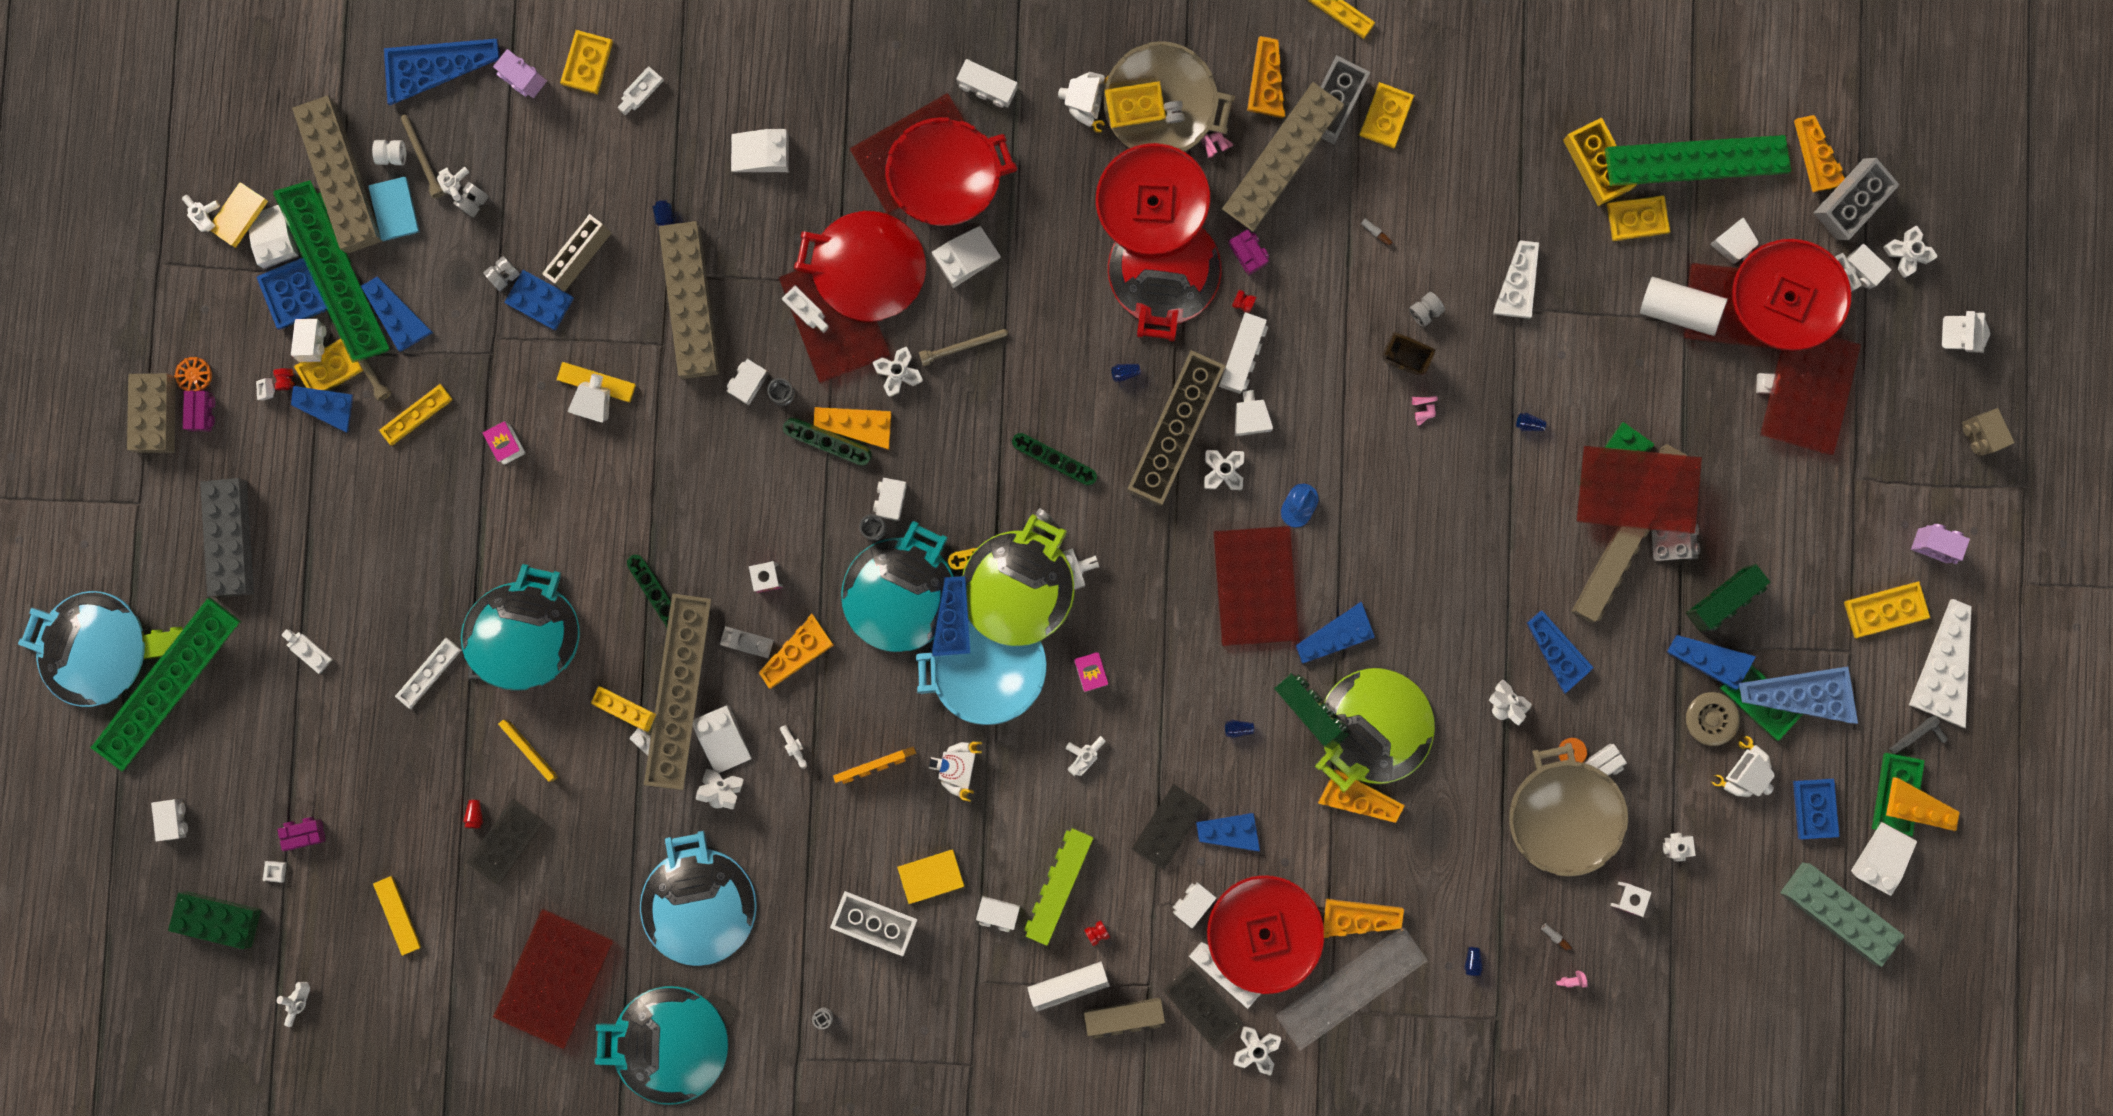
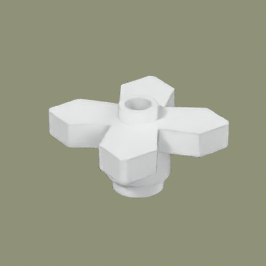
[1883,226,1937,278]
[873,347,923,397]
[1204,450,1244,490]
[1489,679,1531,725]
[696,769,743,809]
[1233,1026,1281,1075]

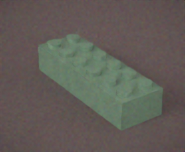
[1780,862,1905,967]

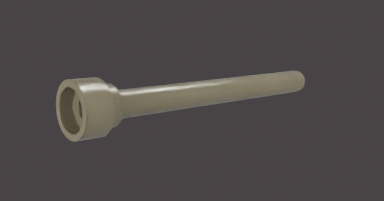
[401,115,446,199]
[919,329,1008,367]
[358,359,391,401]

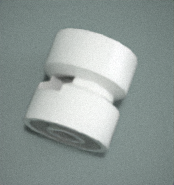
[372,140,406,165]

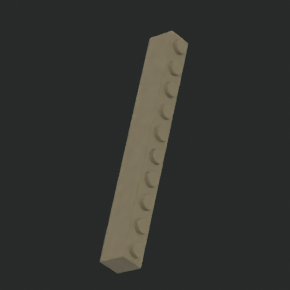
[1571,444,1687,623]

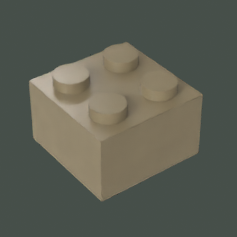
[1962,408,2014,457]

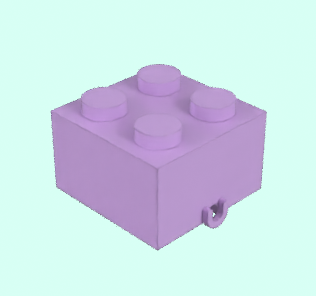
[493,49,547,98]
[1911,524,1970,564]

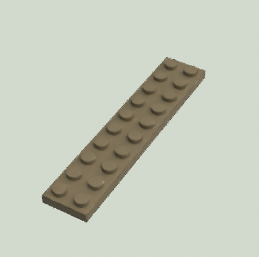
[644,594,711,791]

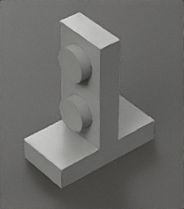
[720,626,774,658]

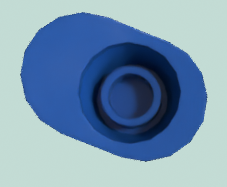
[1281,483,1319,528]

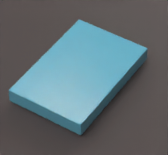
[369,177,420,241]

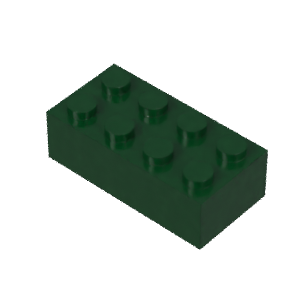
[1685,564,1771,632]
[1274,673,1350,750]
[168,891,262,949]

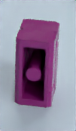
[1228,229,1269,276]
[183,391,216,432]
[277,816,326,851]

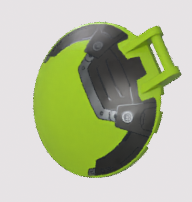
[962,514,1075,646]
[1315,668,1435,793]

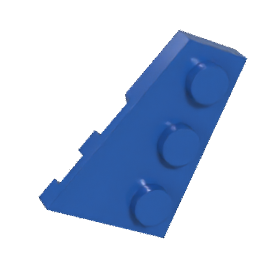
[291,386,353,432]
[1196,813,1260,851]

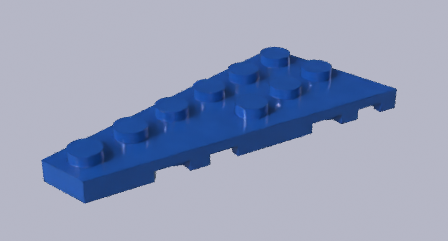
[384,39,500,106]

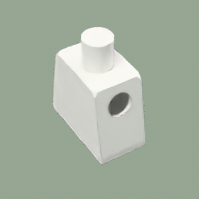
[1710,218,1759,264]
[568,374,610,423]
[1235,390,1273,436]

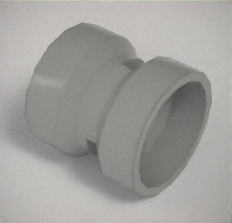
[1164,101,1185,124]
[1033,508,1054,535]
[812,1007,833,1029]

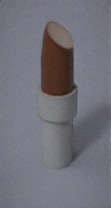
[1361,218,1393,245]
[1541,923,1573,951]

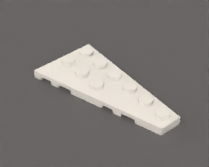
[1909,599,1971,728]

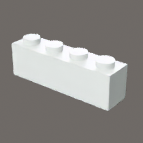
[1219,312,1268,394]

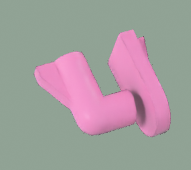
[1201,132,1233,158]
[1412,396,1438,425]
[1556,971,1588,988]

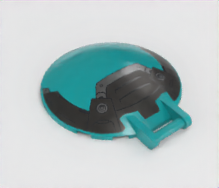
[841,521,953,652]
[461,564,580,690]
[595,986,728,1105]

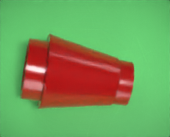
[463,800,483,829]

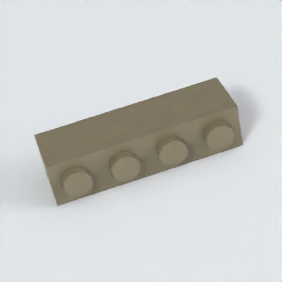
[542,214,611,292]
[1084,998,1165,1039]

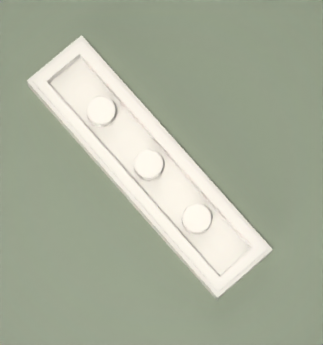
[395,638,462,709]

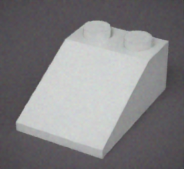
[731,129,789,172]
[249,205,301,269]
[932,226,1001,288]
[693,706,752,773]
[1851,822,1917,896]

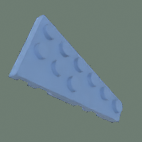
[1739,667,1858,724]

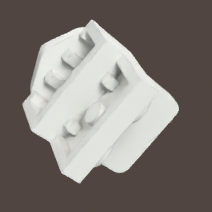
[1942,311,1990,353]

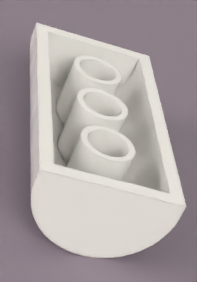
[1640,277,1728,336]
[830,891,917,956]
[1027,962,1110,1012]

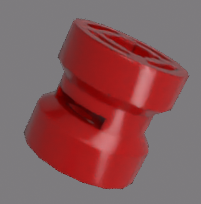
[1231,289,1257,314]
[273,368,295,391]
[1084,920,1110,947]

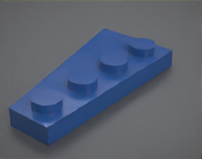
[361,277,433,352]
[931,576,970,657]
[1296,602,1375,664]
[1526,610,1594,694]
[1666,635,1756,690]

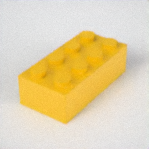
[1563,118,1637,206]

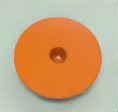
[1558,738,1587,763]

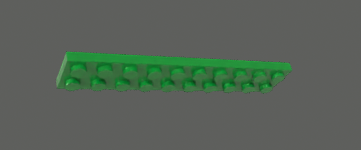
[1605,135,1791,186]
[273,180,389,363]
[90,598,241,771]

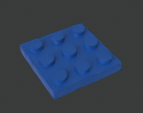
[256,258,327,330]

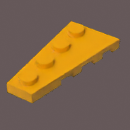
[1247,36,1285,118]
[1794,115,1845,193]
[814,407,891,450]
[759,613,834,689]
[833,746,916,784]
[1318,769,1405,823]
[1886,777,1960,831]
[1323,899,1404,938]

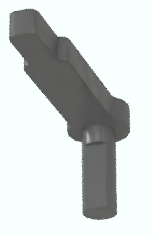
[1889,716,1948,754]

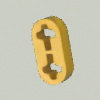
[948,548,977,570]

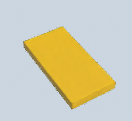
[1844,581,1930,638]

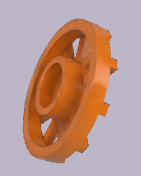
[174,357,212,391]

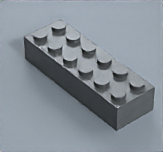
[200,478,254,598]

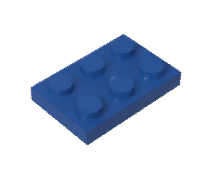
[504,270,574,331]
[1793,779,1839,839]

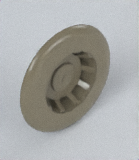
[1686,692,1740,746]

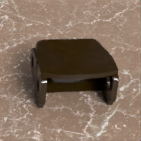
[1382,332,1436,375]

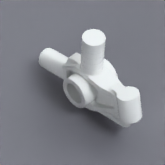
[437,167,470,201]
[182,195,220,232]
[780,725,807,769]
[1065,736,1106,776]
[277,982,310,1027]

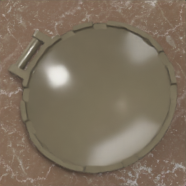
[1104,42,1235,152]
[1509,743,1628,876]

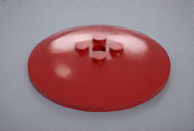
[1096,143,1210,255]
[1732,239,1851,351]
[1207,875,1324,994]

